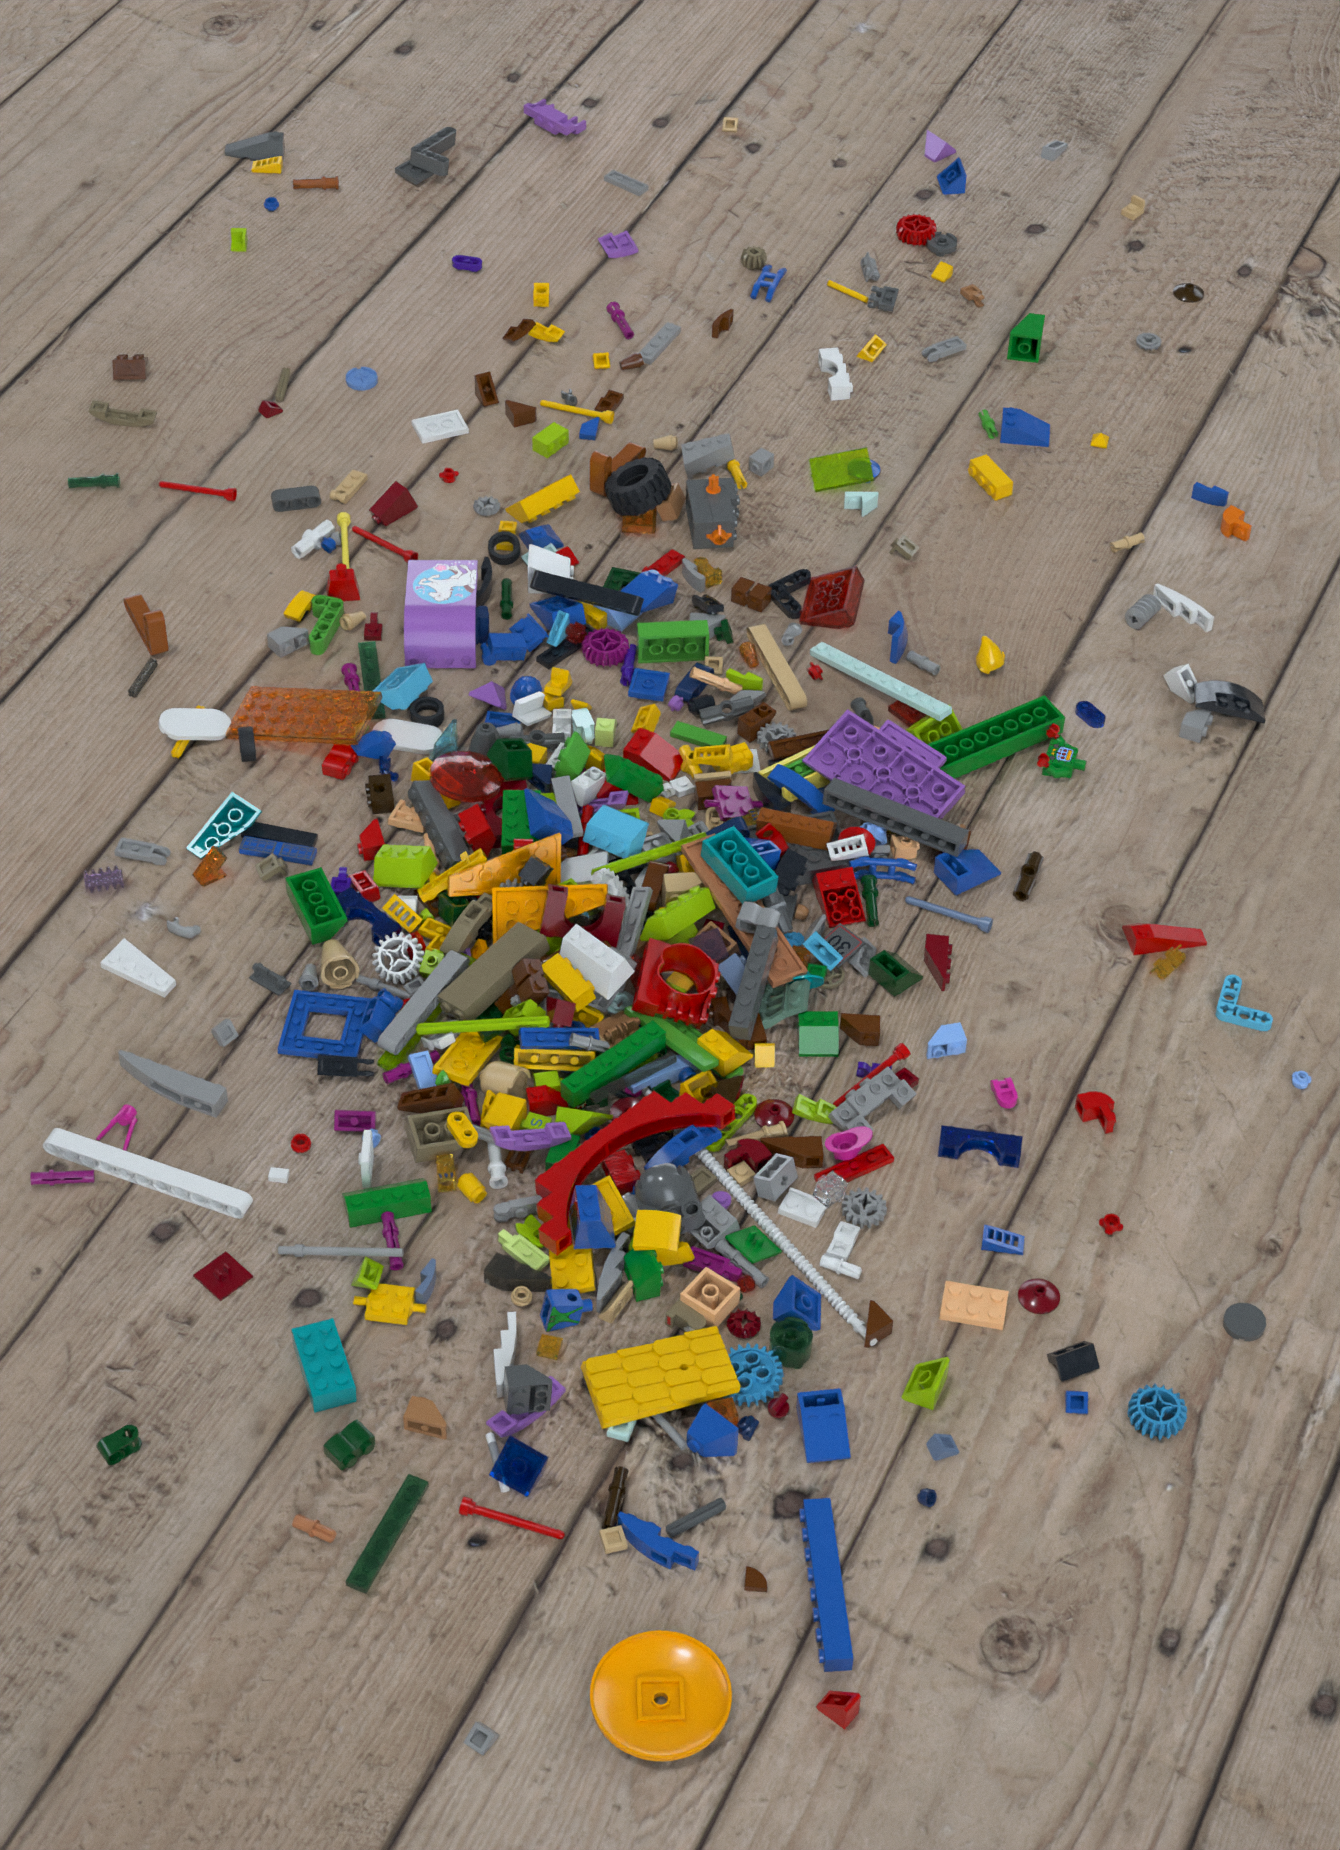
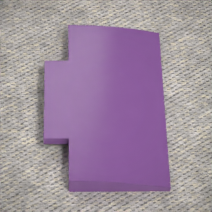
[802,709,965,819]

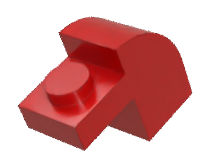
[1075,1091,1116,1134]

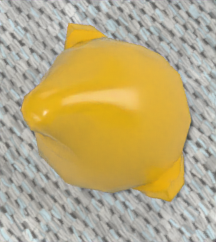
[976,636,1005,674]

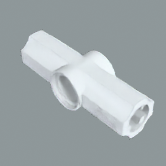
[291,520,335,559]

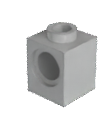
[748,448,774,477]

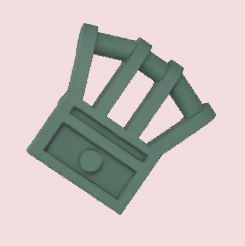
[758,979,810,1029]

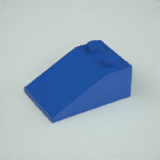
[1000,407,1050,447]
[621,569,678,613]
[530,596,586,631]
[524,788,573,845]

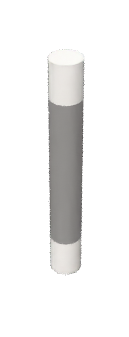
[486,1432,510,1493]

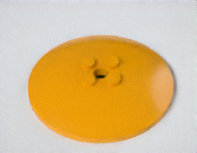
[590,1630,732,1761]

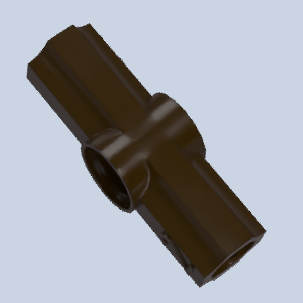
[1013,851,1044,902]

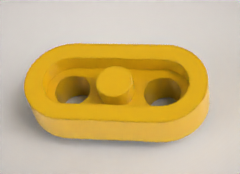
[446,1112,478,1148]

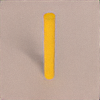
[827,280,869,303]

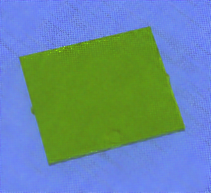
[809,447,874,493]

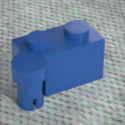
[480,633,527,666]
[358,988,404,1043]

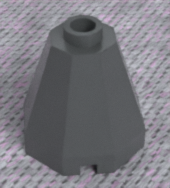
[467,722,501,769]

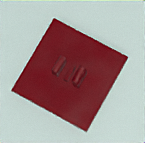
[193,1251,253,1301]

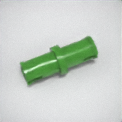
[978,409,999,439]

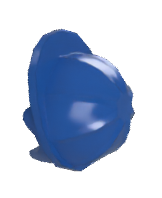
[510,676,542,705]

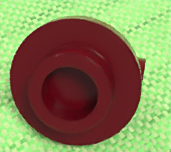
[767,1393,789,1418]

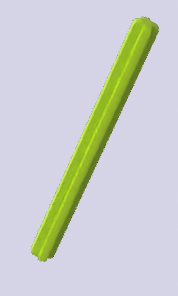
[591,832,707,876]
[416,1016,550,1035]

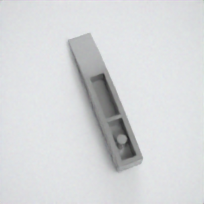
[118,1050,228,1118]

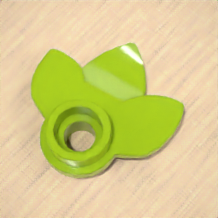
[663,808,695,827]
[515,1214,545,1248]

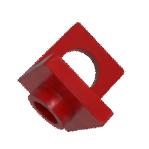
[755,823,789,858]

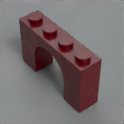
[479,780,527,849]
[540,884,626,948]

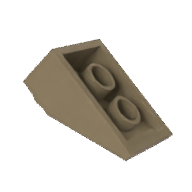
[405,1106,473,1163]

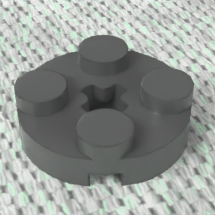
[927,232,957,257]

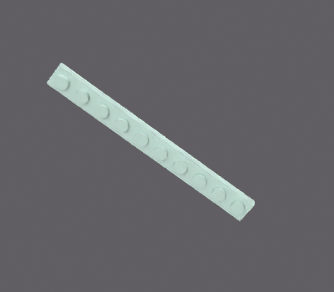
[810,642,952,721]

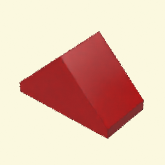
[816,1690,861,1730]

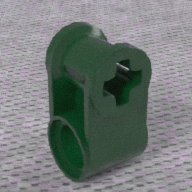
[96,1425,142,1465]

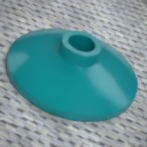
[785,971,824,989]

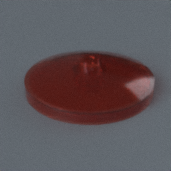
[430,751,504,802]

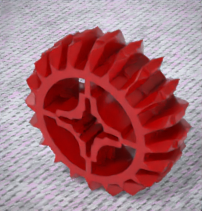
[896,214,937,246]

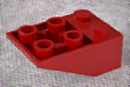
[812,867,866,928]

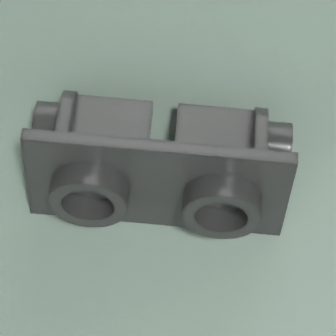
[249,963,292,996]

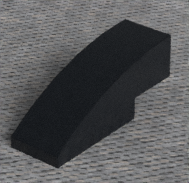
[753,772,791,813]

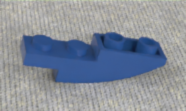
[644,1124,722,1170]
[618,1511,699,1571]

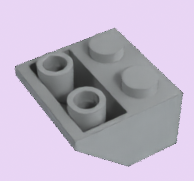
[689,1194,740,1249]

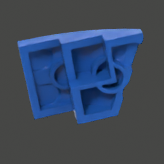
[888,611,908,664]

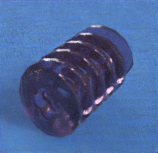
[83,865,125,893]

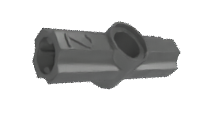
[699,696,754,726]
[509,730,565,749]
[763,888,793,933]

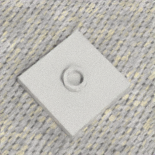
[358,1130,374,1188]

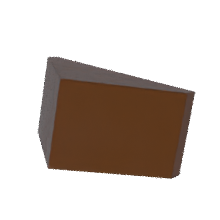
[474,371,499,407]
[505,400,537,428]
[864,1300,893,1348]

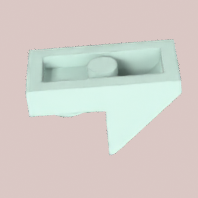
[844,492,878,517]

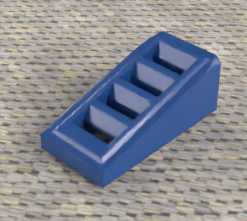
[981,1225,1025,1255]

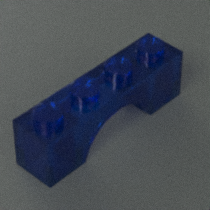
[336,887,402,947]
[937,1125,1023,1168]

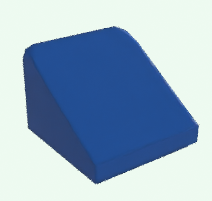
[1065,1391,1088,1414]

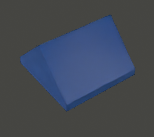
[937,157,967,195]

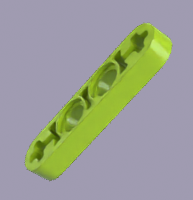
[705,1094,757,1152]

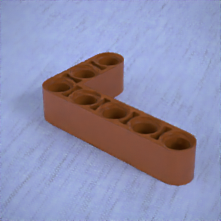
[590,442,646,497]
[123,594,169,656]

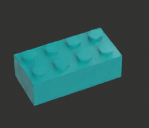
[700,826,778,904]
[291,1318,357,1413]

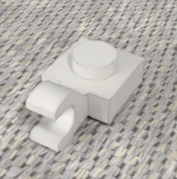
[661,776,695,798]

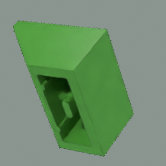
[554,731,591,781]

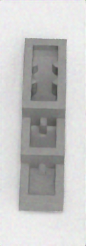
[596,1232,630,1313]

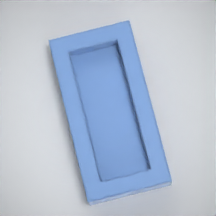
[408,1050,437,1089]

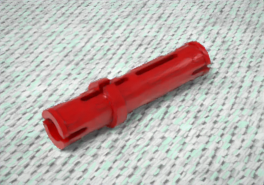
[576,805,594,857]

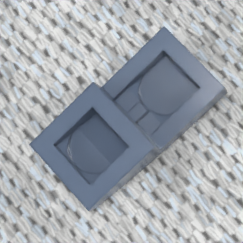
[415,1258,436,1304]

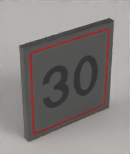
[824,923,866,968]

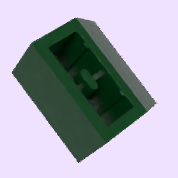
[486,738,533,780]
[868,950,923,997]

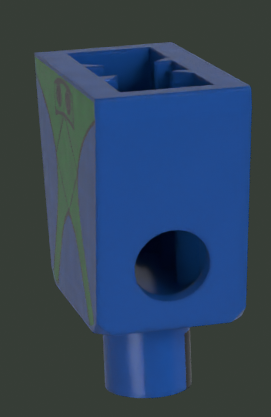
[540,1289,593,1332]

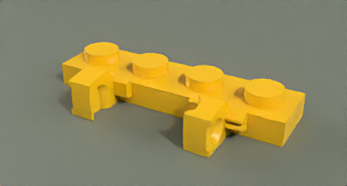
[417,848,488,902]

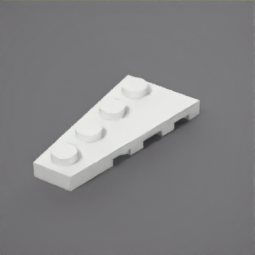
[100,938,176,998]

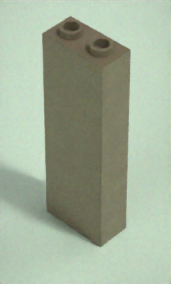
[438,922,550,1021]

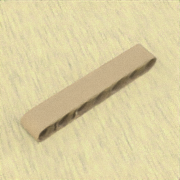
[747,624,807,711]

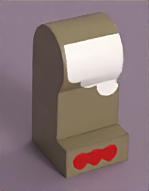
[665,1300,706,1332]

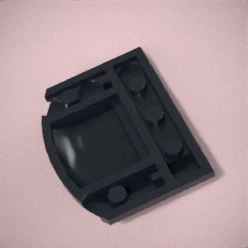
[1193,680,1266,723]

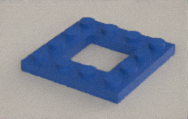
[278,990,371,1058]

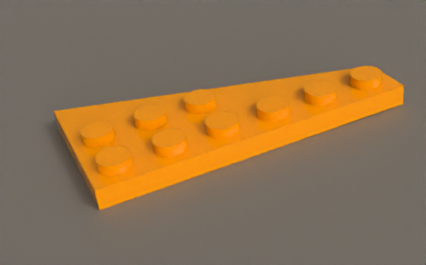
[448,833,561,897]
[492,884,608,944]

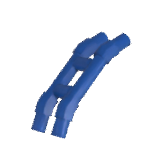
[750,265,787,302]
[849,856,917,884]

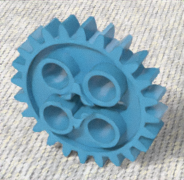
[723,1343,784,1407]

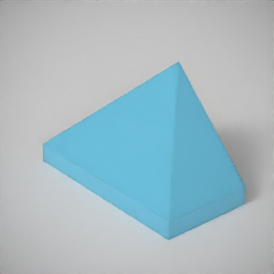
[546,610,570,647]
[803,931,843,971]

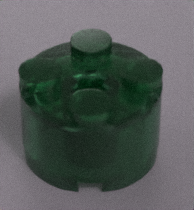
[769,1317,813,1369]

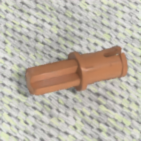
[292,1514,337,1543]

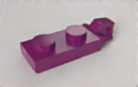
[683,1246,743,1283]

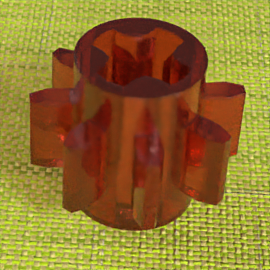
[565,622,587,644]

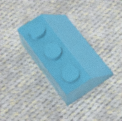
[370,663,433,710]
[583,805,649,858]

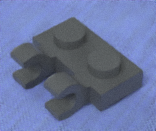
[867,286,899,312]

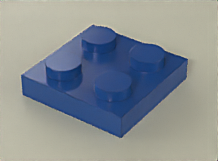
[628,668,670,702]

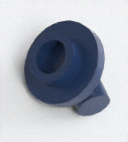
[737,1415,759,1441]

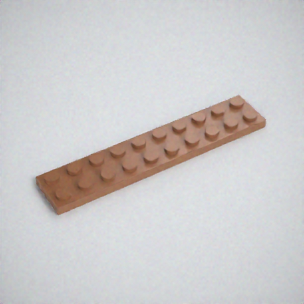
[681,833,808,988]

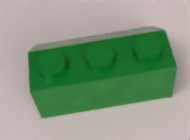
[604,754,664,803]

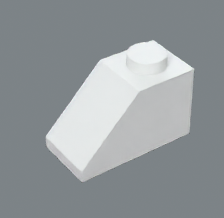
[1163,664,1197,703]

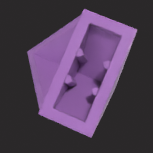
[925,130,956,163]
[469,681,507,711]

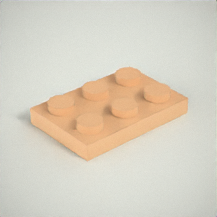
[939,1281,1009,1330]

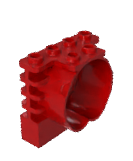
[631,938,721,1030]

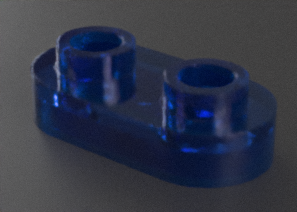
[1075,701,1106,728]

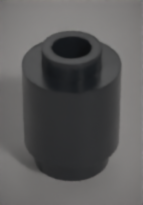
[687,694,715,716]

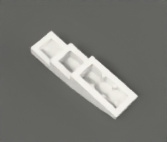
[1153,584,1214,632]
[494,1312,517,1398]

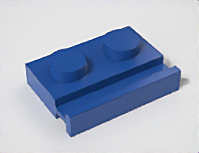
[509,613,549,652]

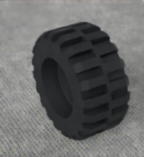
[604,457,672,517]

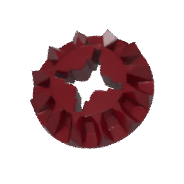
[727,1308,761,1339]

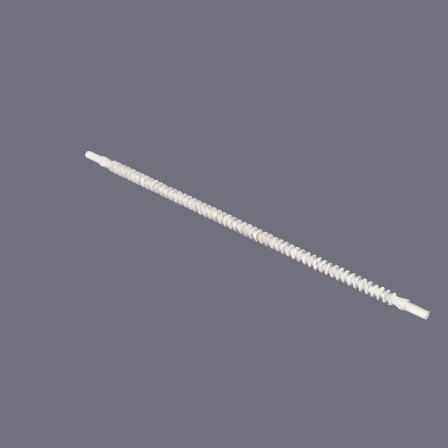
[642,1087,877,1346]

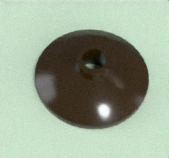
[1173,283,1204,303]

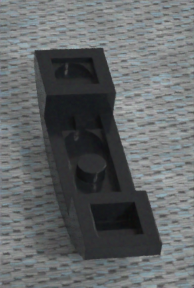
[476,557,493,607]

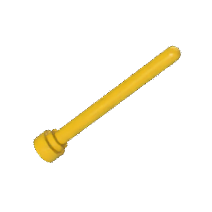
[540,400,615,424]

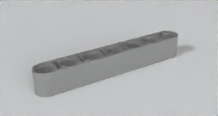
[377,950,470,1055]

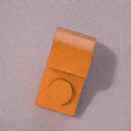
[1220,505,1252,542]

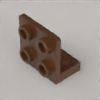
[112,354,148,380]

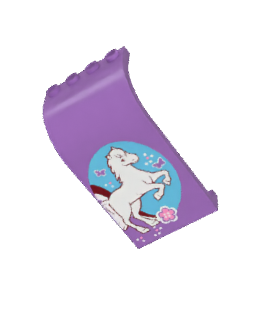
[404,560,478,668]

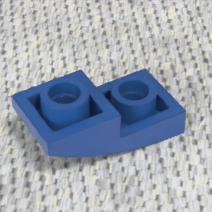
[1191,482,1229,507]

